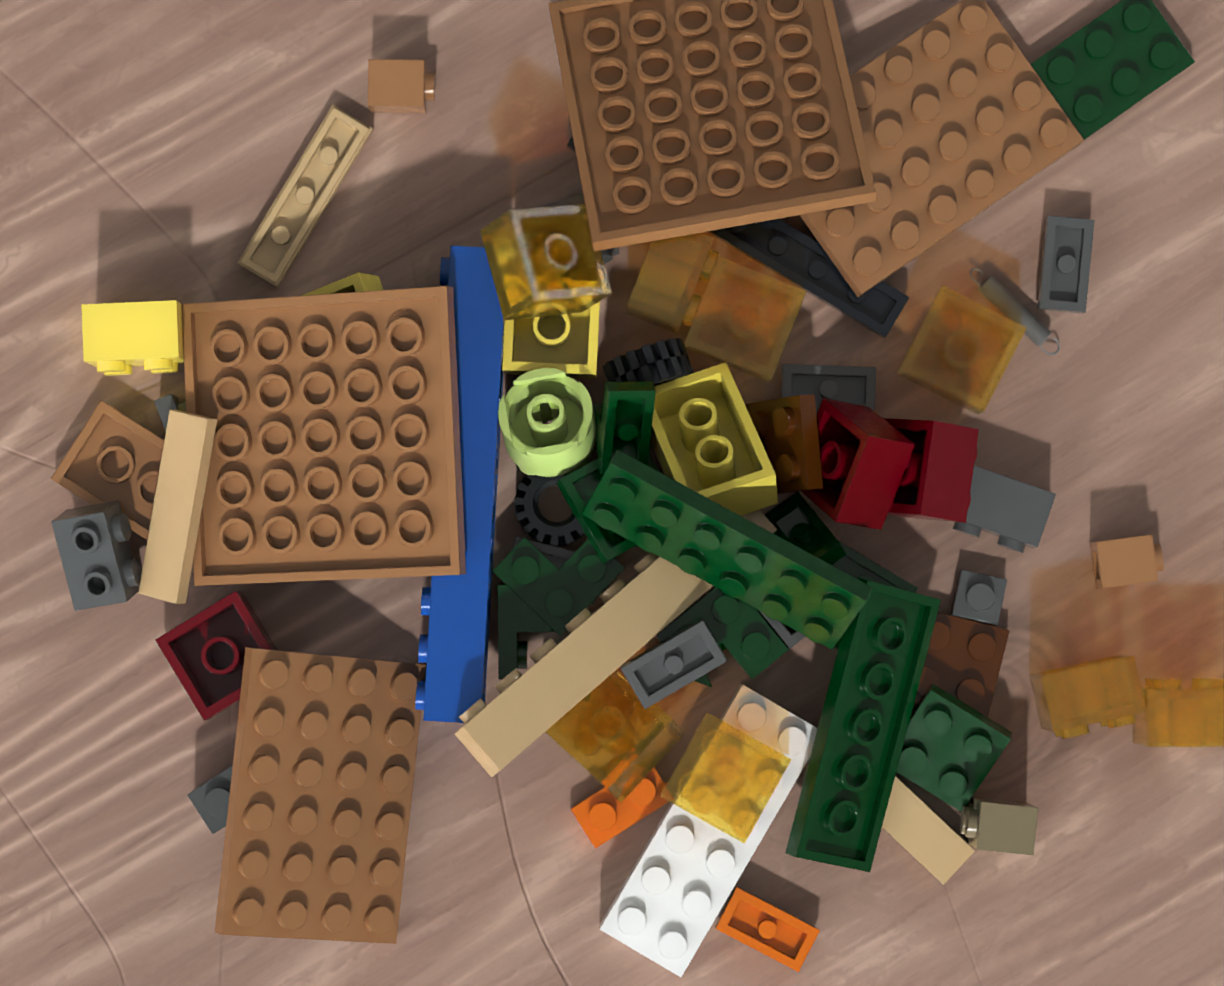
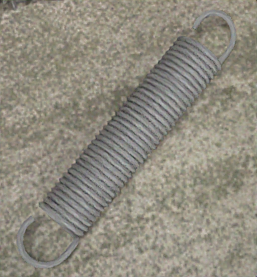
[970,268,1060,355]

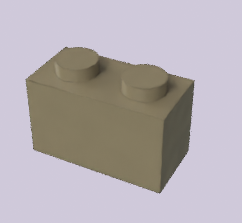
[960,797,1038,855]

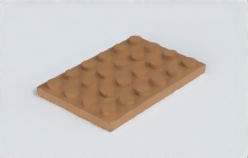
[800,0,1084,297]
[215,647,426,944]

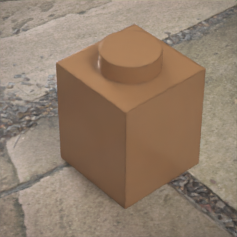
[368,59,435,113]
[1090,535,1164,589]

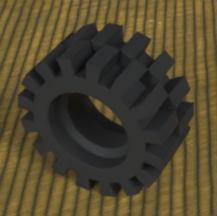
[602,338,694,386]
[514,468,585,546]

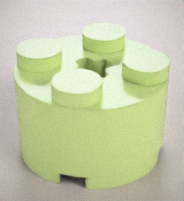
[498,368,596,477]

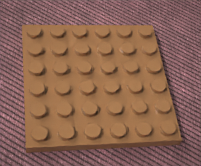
[548,0,876,252]
[182,286,466,586]

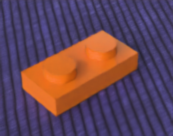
[570,758,674,849]
[715,886,820,972]

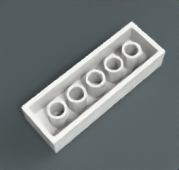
[600,684,818,977]

